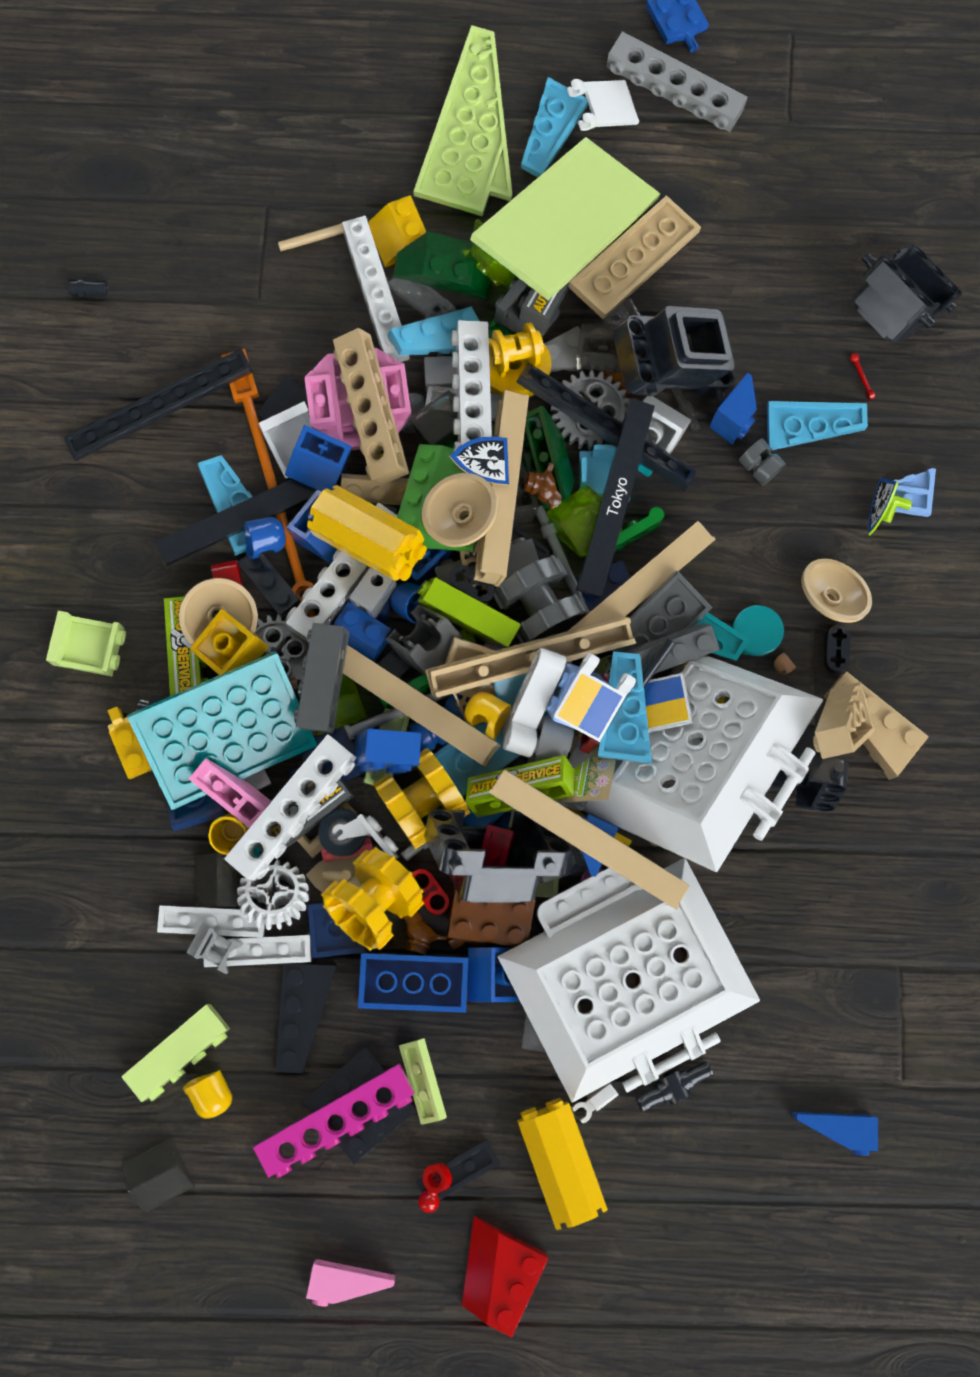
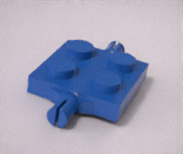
[645,0,709,52]

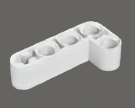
[502,648,566,758]

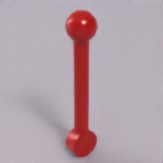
[850,353,875,400]

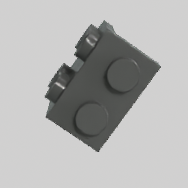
[494,277,560,337]

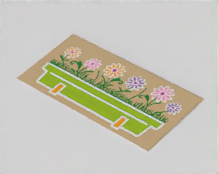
[561,729,616,803]

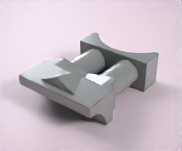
[186,923,244,974]

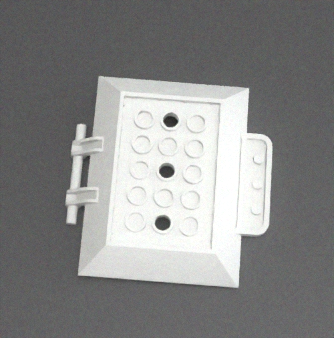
[583,655,823,872]
[497,858,760,1102]

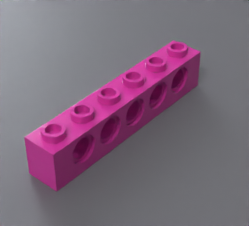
[253,1063,415,1178]

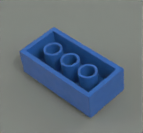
[358,953,468,1013]

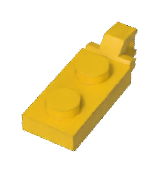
[107,707,152,779]

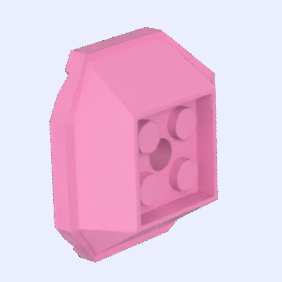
[305,348,411,450]

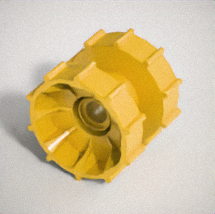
[372,748,471,849]
[321,847,424,951]

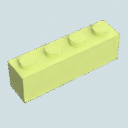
[121,1004,230,1102]

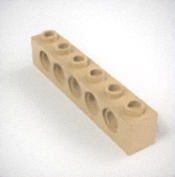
[333,328,409,484]

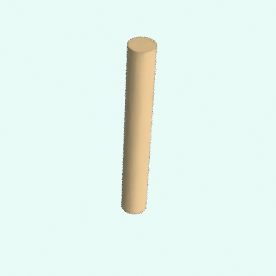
[278,223,344,251]

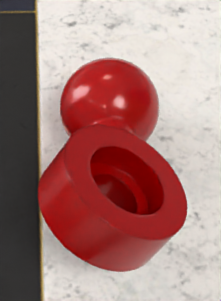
[418,1163,452,1213]

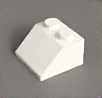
[643,396,691,454]

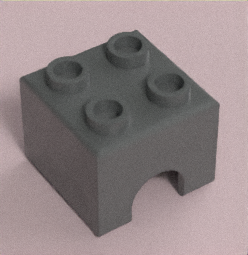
[385,603,465,676]

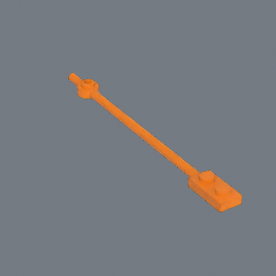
[221,349,316,618]

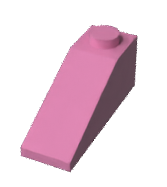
[189,758,272,828]
[306,1259,396,1306]

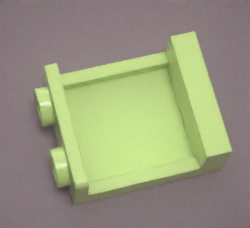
[46,611,126,676]

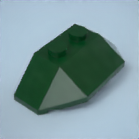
[393,231,492,300]
[519,406,575,509]

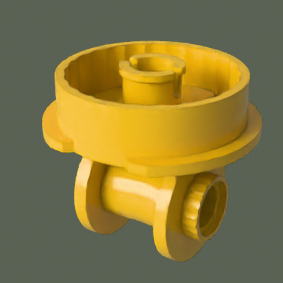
[489,322,552,397]

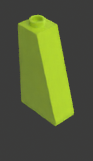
[418,577,521,648]

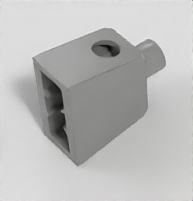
[349,567,397,619]

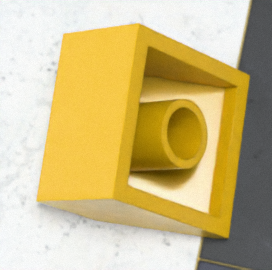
[368,195,426,267]
[189,609,269,675]

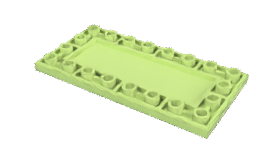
[470,137,660,301]

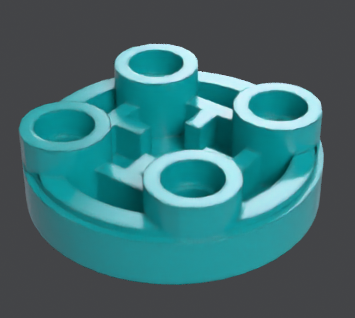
[732,605,784,656]

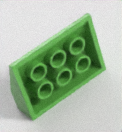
[397,444,477,552]

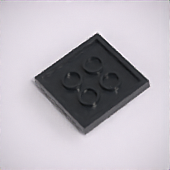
[303,1047,417,1165]

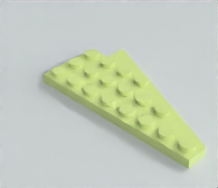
[414,25,512,216]

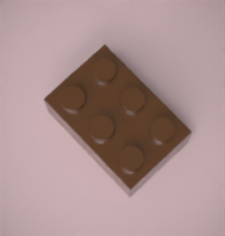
[448,887,536,946]

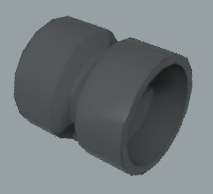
[739,438,786,486]

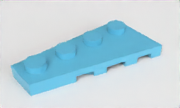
[521,77,588,177]
[387,307,479,355]
[767,401,868,451]
[198,455,253,555]
[598,651,652,764]

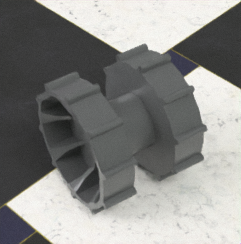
[494,555,590,644]

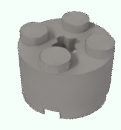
[527,715,574,763]

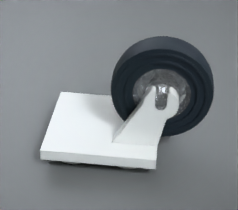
[318,809,399,859]

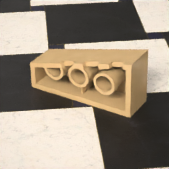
[824,672,929,780]
[813,682,875,759]

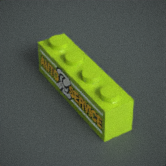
[164,597,208,696]
[466,755,575,818]

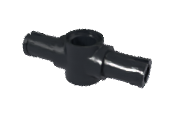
[635,1061,714,1113]

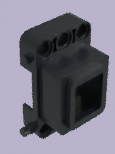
[852,245,962,343]
[613,306,735,404]
[770,724,849,812]
[424,809,572,902]

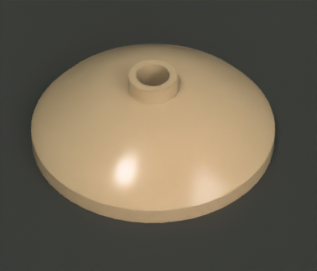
[422,473,498,547]
[801,559,872,623]
[179,578,258,645]

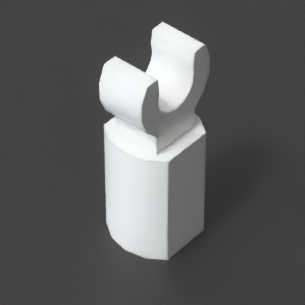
[572,1082,618,1123]

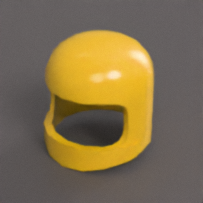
[464,691,511,741]
[208,813,249,855]
[183,1070,232,1119]

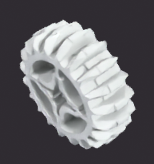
[237,859,309,930]

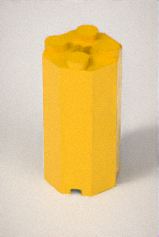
[307,485,427,581]
[517,1098,608,1230]

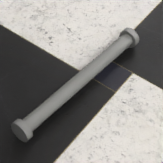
[344,693,452,740]

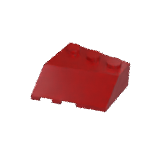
[462,1215,548,1338]

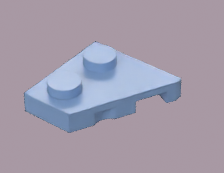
[893,468,936,517]

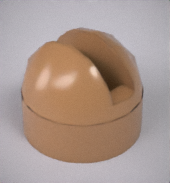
[774,652,796,675]

